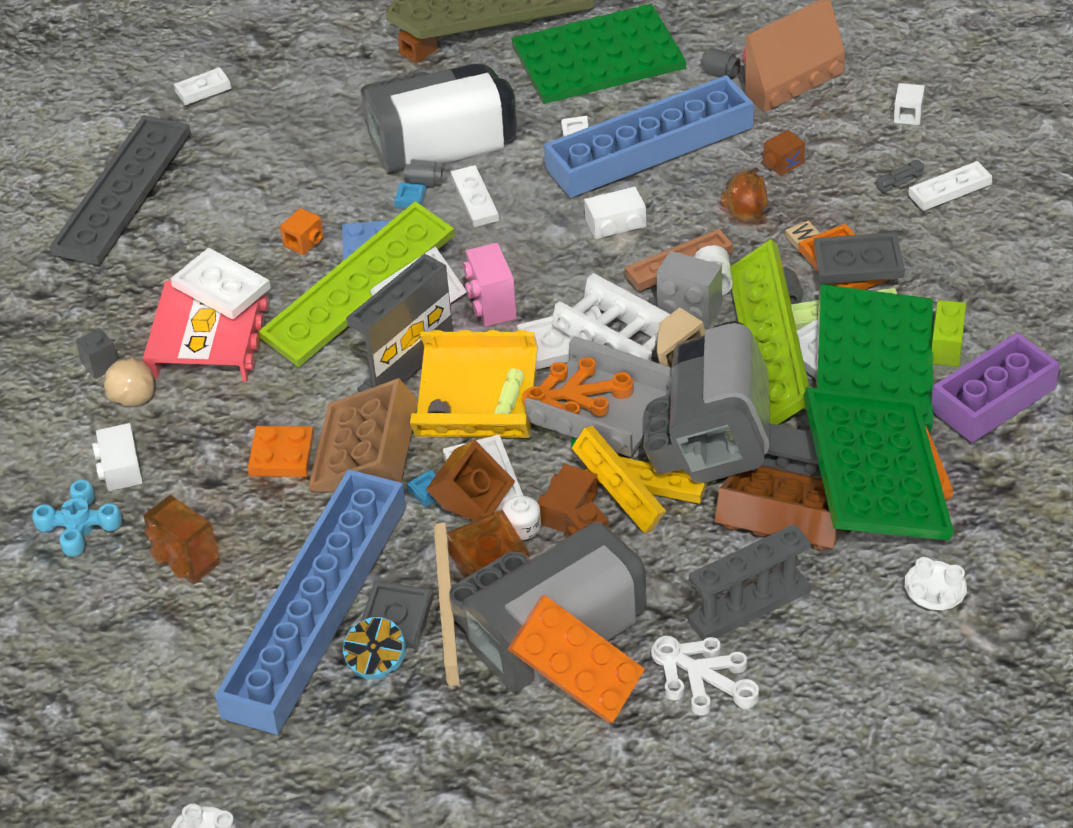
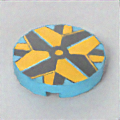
[343,617,406,679]

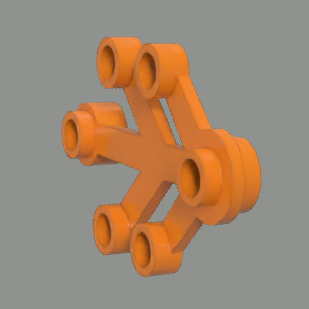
[522,357,634,416]

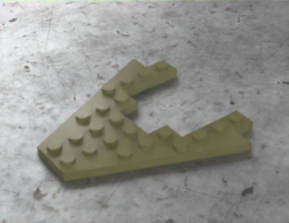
[386,0,595,39]

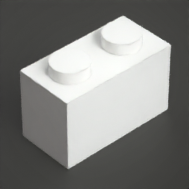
[584,187,646,239]
[92,423,143,491]

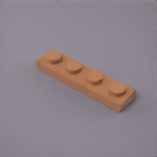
[625,229,733,292]

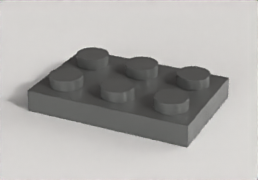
[813,232,905,284]

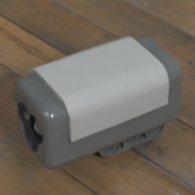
[449,522,647,693]

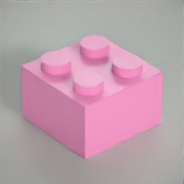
[463,242,517,327]

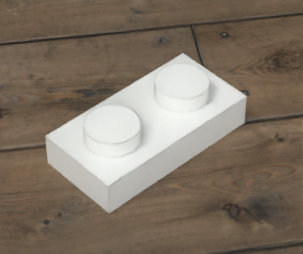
[174,67,231,105]

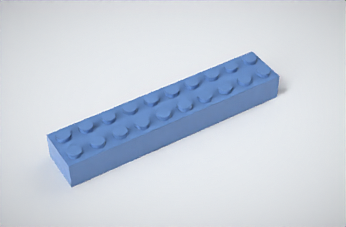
[215,469,406,735]

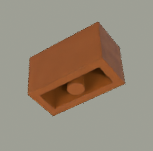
[537,464,598,533]

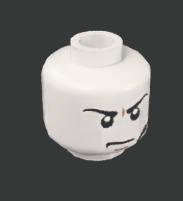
[501,496,541,540]

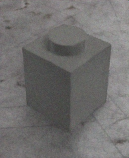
[76,328,118,379]

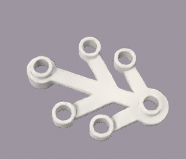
[651,636,759,715]

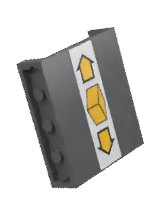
[347,254,453,392]

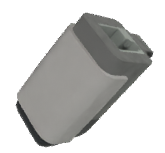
[643,321,770,483]

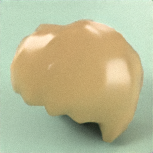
[104,357,155,407]

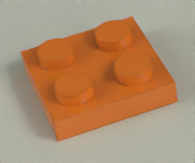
[248,426,314,477]

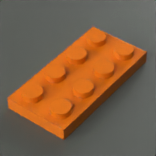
[507,595,645,723]

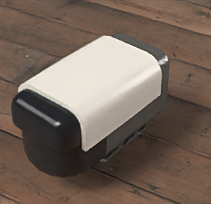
[360,63,517,173]

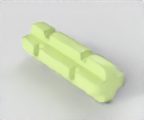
[494,368,524,414]

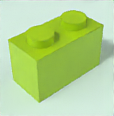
[932,300,966,367]

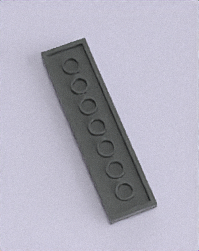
[49,115,191,265]

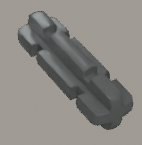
[877,160,924,192]

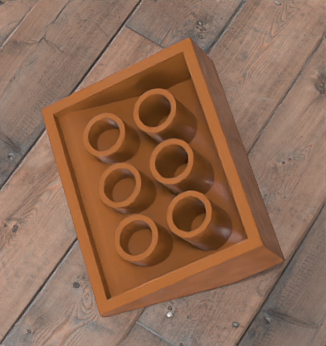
[715,465,843,550]

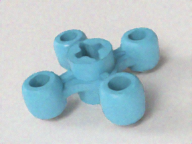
[32,480,122,557]

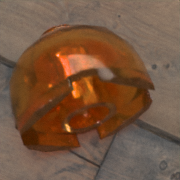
[721,167,768,222]

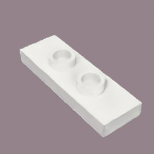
[450,165,499,227]

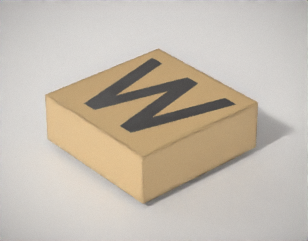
[785,220,820,253]

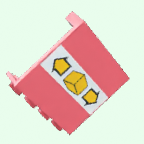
[143,281,269,382]

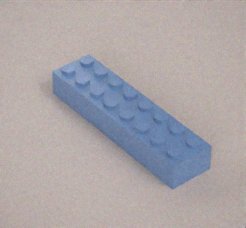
[544,75,754,198]

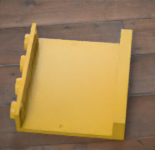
[410,330,538,438]

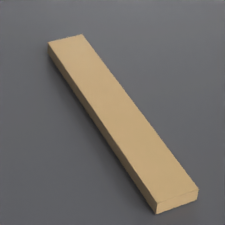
[434,523,460,686]

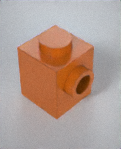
[280,208,324,256]

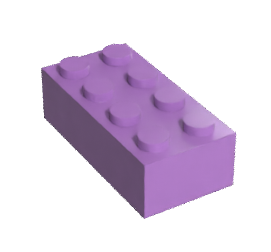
[931,332,1060,443]

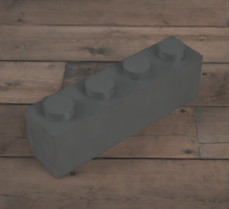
[762,423,822,478]

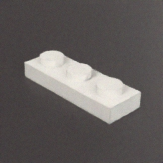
[909,161,992,211]

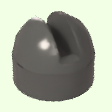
[427,399,451,413]

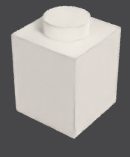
[894,83,925,125]

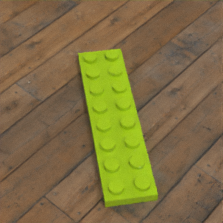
[258,201,455,368]
[730,239,810,425]

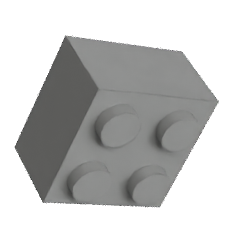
[657,251,722,328]

